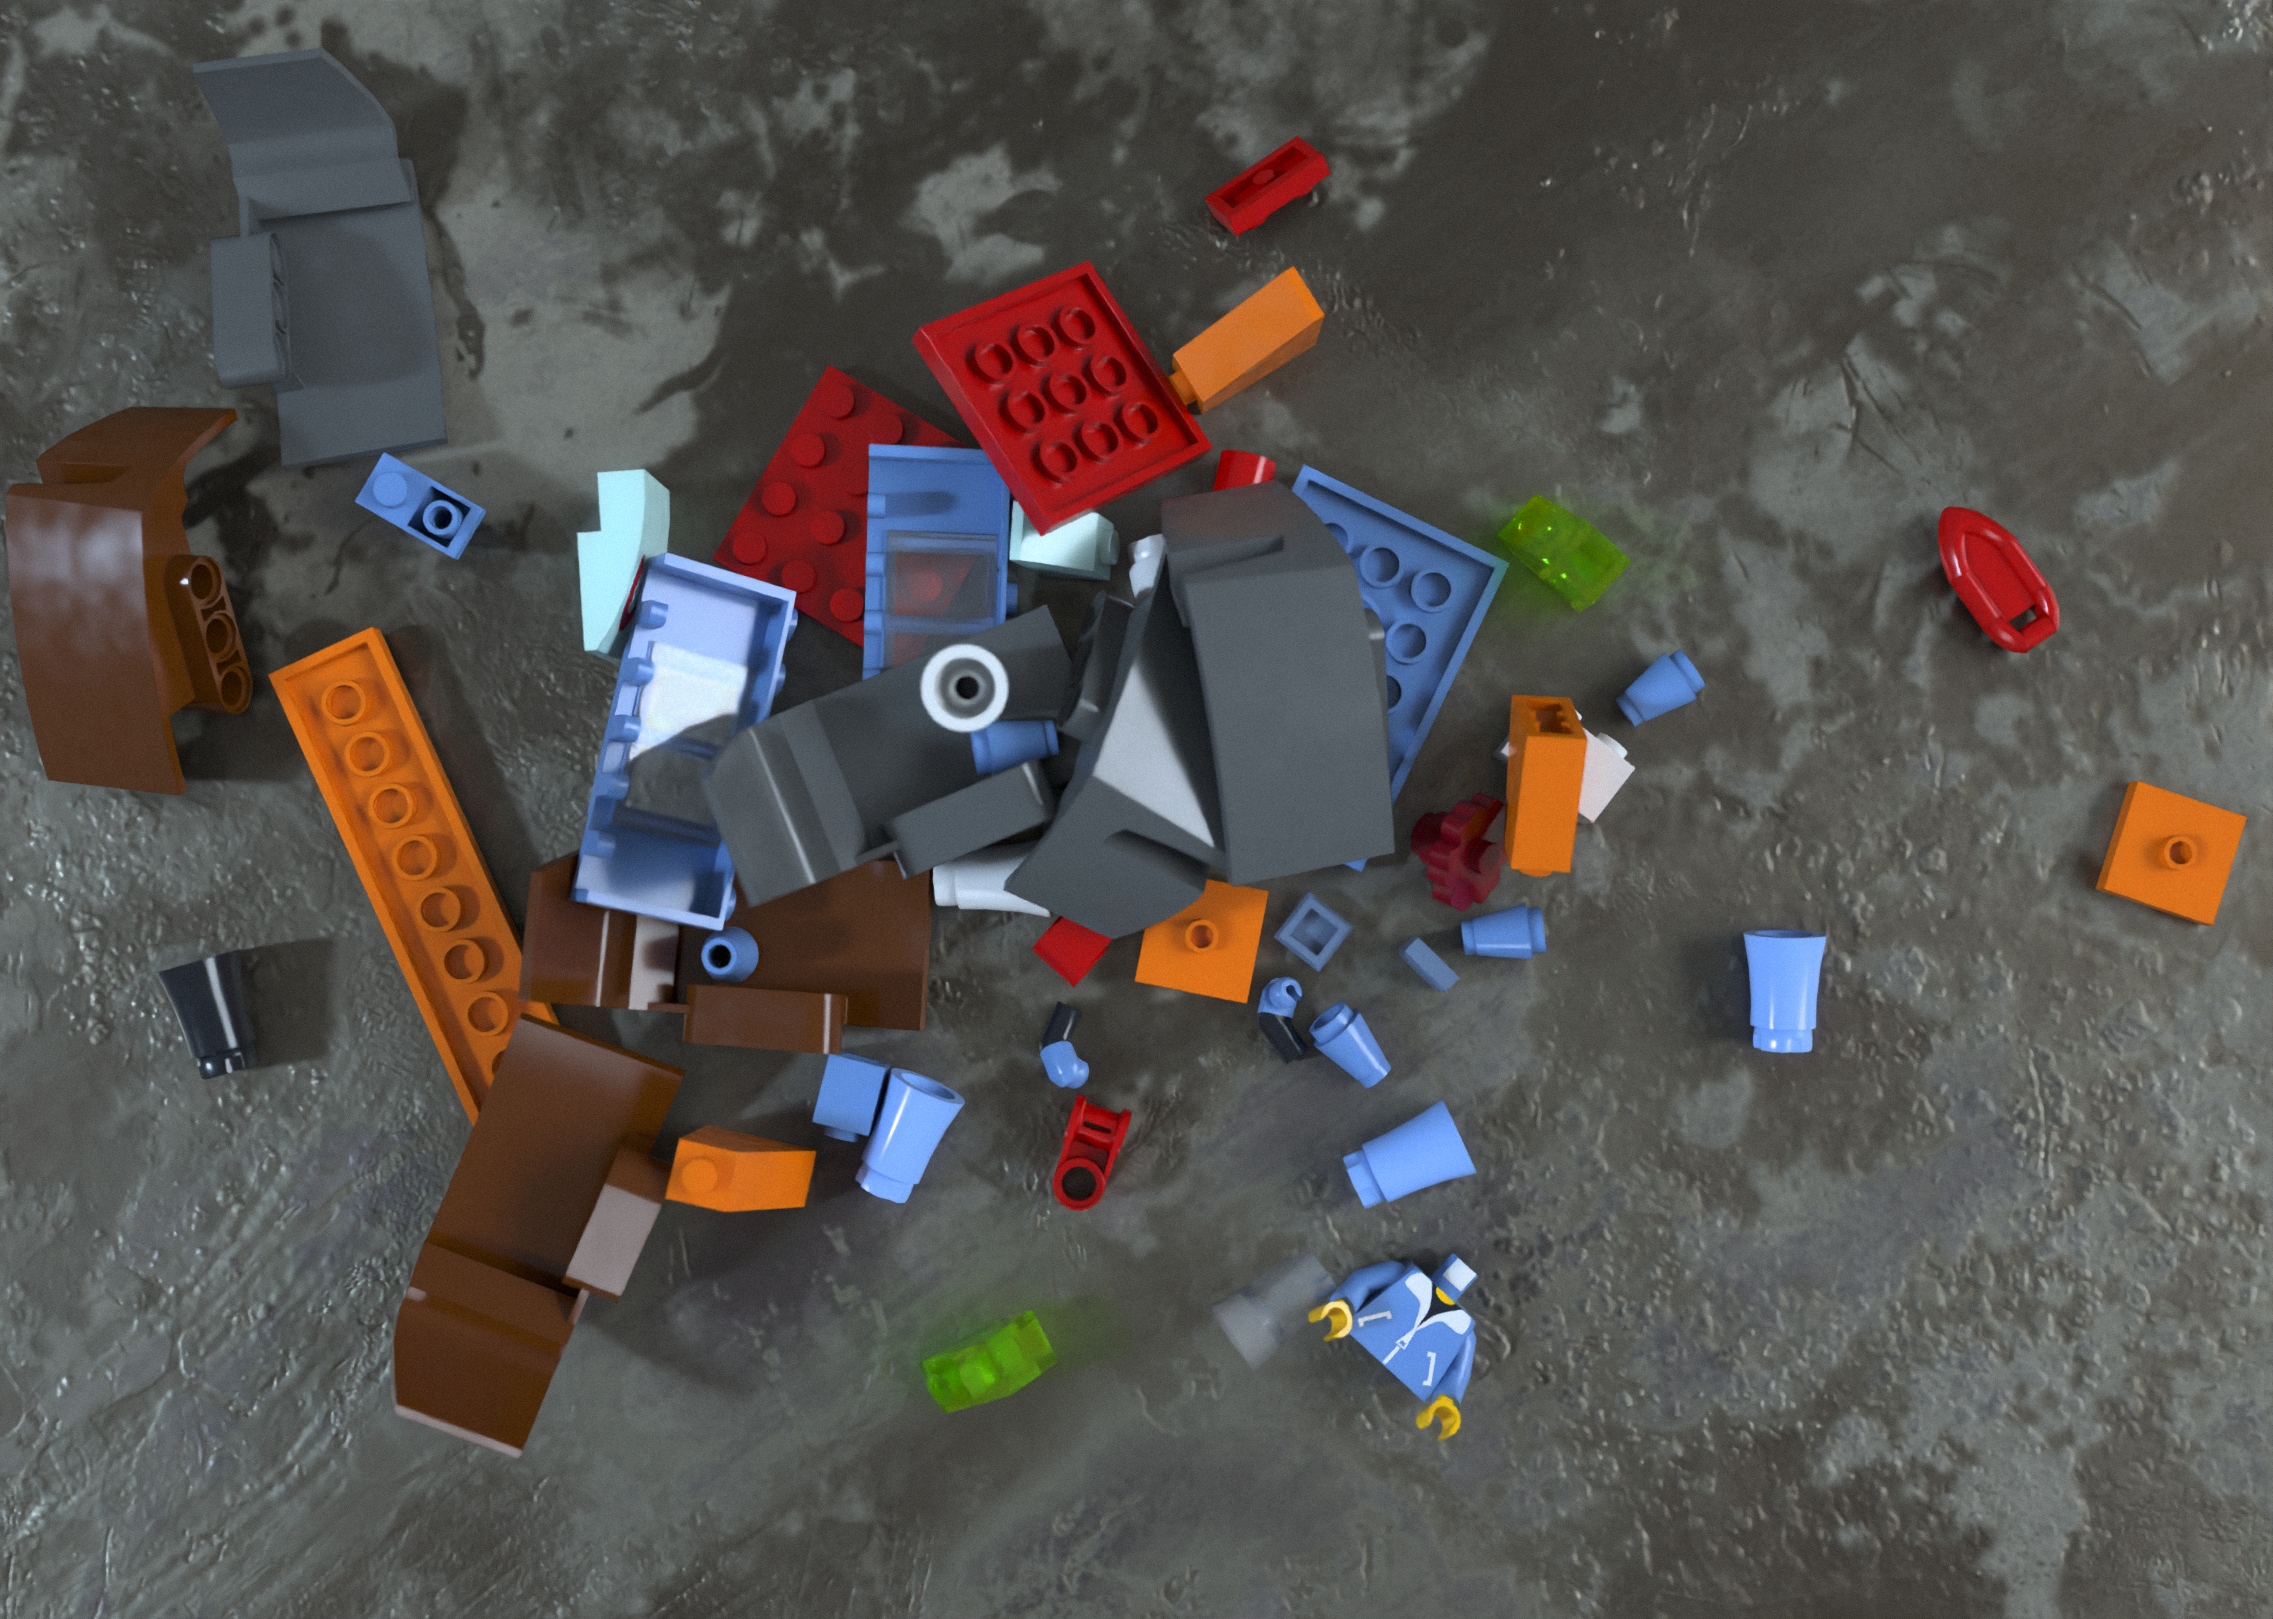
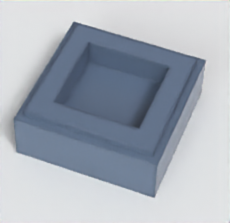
[1273,892,1354,972]
[1398,936,1460,992]

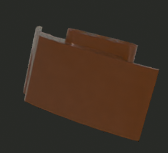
[6,407,253,796]
[518,849,933,1055]
[391,1012,686,1459]

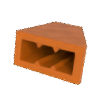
[1169,266,1325,415]
[1504,694,1588,877]
[666,1124,818,1212]

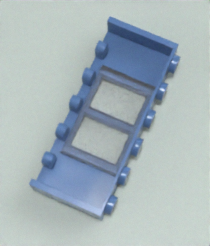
[862,444,1018,680]
[569,552,798,931]

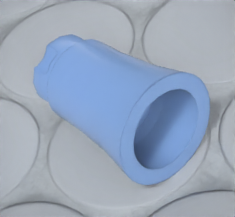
[1743,930,1827,1053]
[855,1068,965,1203]
[1343,1099,1477,1209]

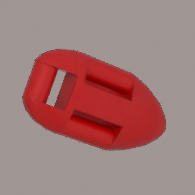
[1937,507,2060,653]

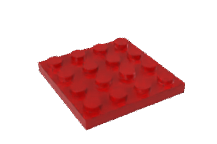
[911,261,1213,537]
[712,365,1014,667]

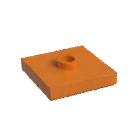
[2095,781,2247,926]
[1135,879,1269,1004]

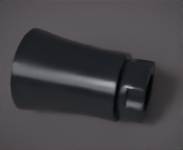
[155,949,259,1080]

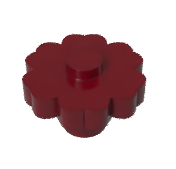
[1410,793,1508,912]

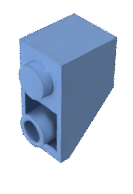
[355,452,487,561]

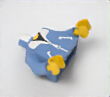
[1308,1252,1478,1441]

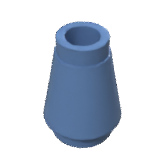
[1615,649,1706,727]
[970,720,1059,776]
[1461,903,1547,960]
[701,926,759,984]
[1309,1001,1391,1088]

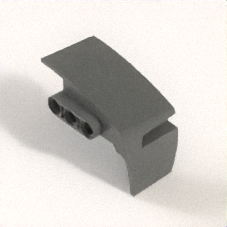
[192,48,448,471]
[1161,480,1395,887]
[1003,547,1227,939]
[699,604,1081,907]

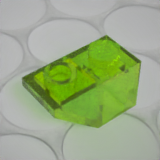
[1496,494,1632,613]
[918,1309,1058,1414]

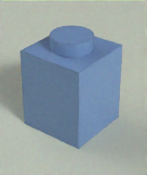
[812,1051,892,1142]

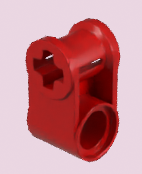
[1031,916,1113,988]
[1053,1093,1132,1211]

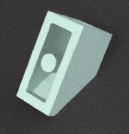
[1009,501,1120,580]

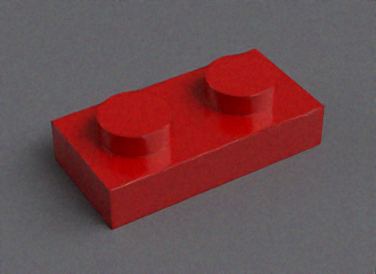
[1204,136,1331,237]

